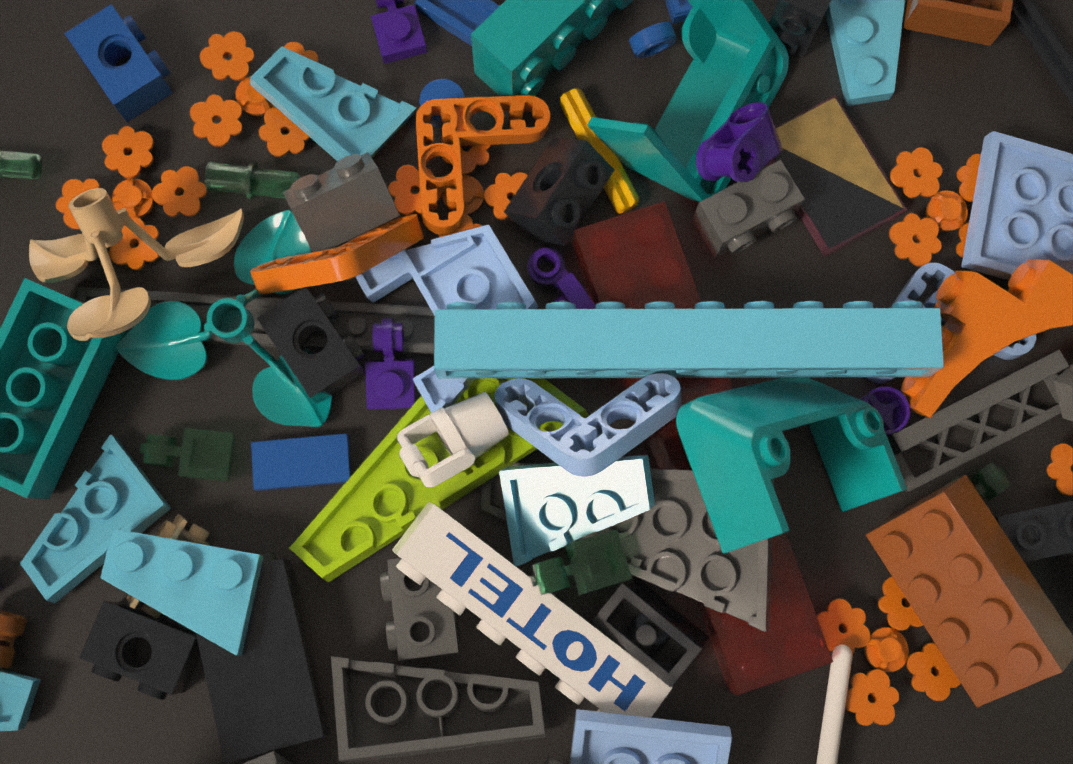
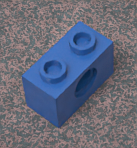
[64,4,173,122]

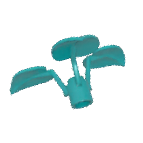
[116,210,332,427]

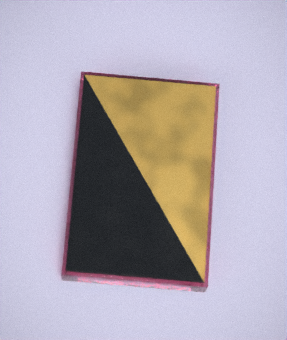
[768,95,907,257]

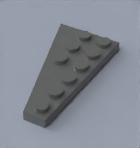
[481,463,774,632]

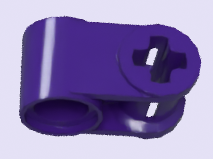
[696,102,782,182]

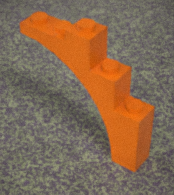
[901,259,1073,418]

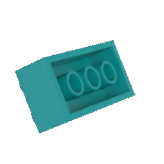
[471,0,632,96]
[0,278,130,499]

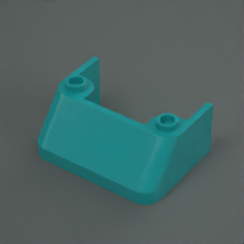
[587,0,789,202]
[676,377,907,554]

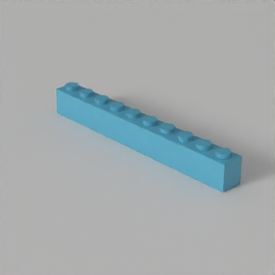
[434,301,944,379]

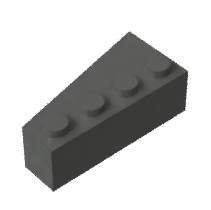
[331,656,546,763]

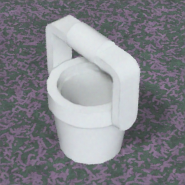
[397,392,509,488]

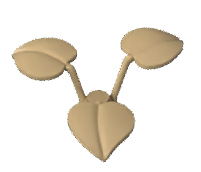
[29,188,244,341]

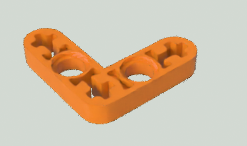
[416,95,550,235]
[250,214,424,294]

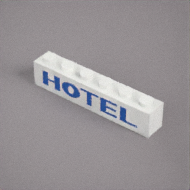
[392,502,672,718]

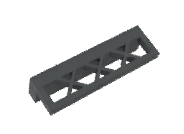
[887,350,1069,492]

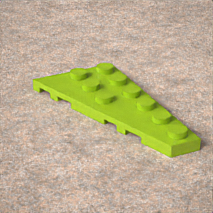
[289,378,589,582]

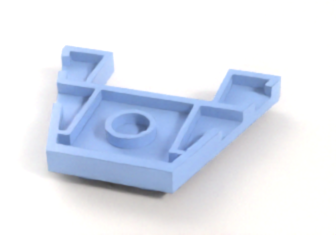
[355,225,539,413]

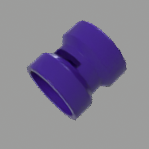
[860,387,910,437]

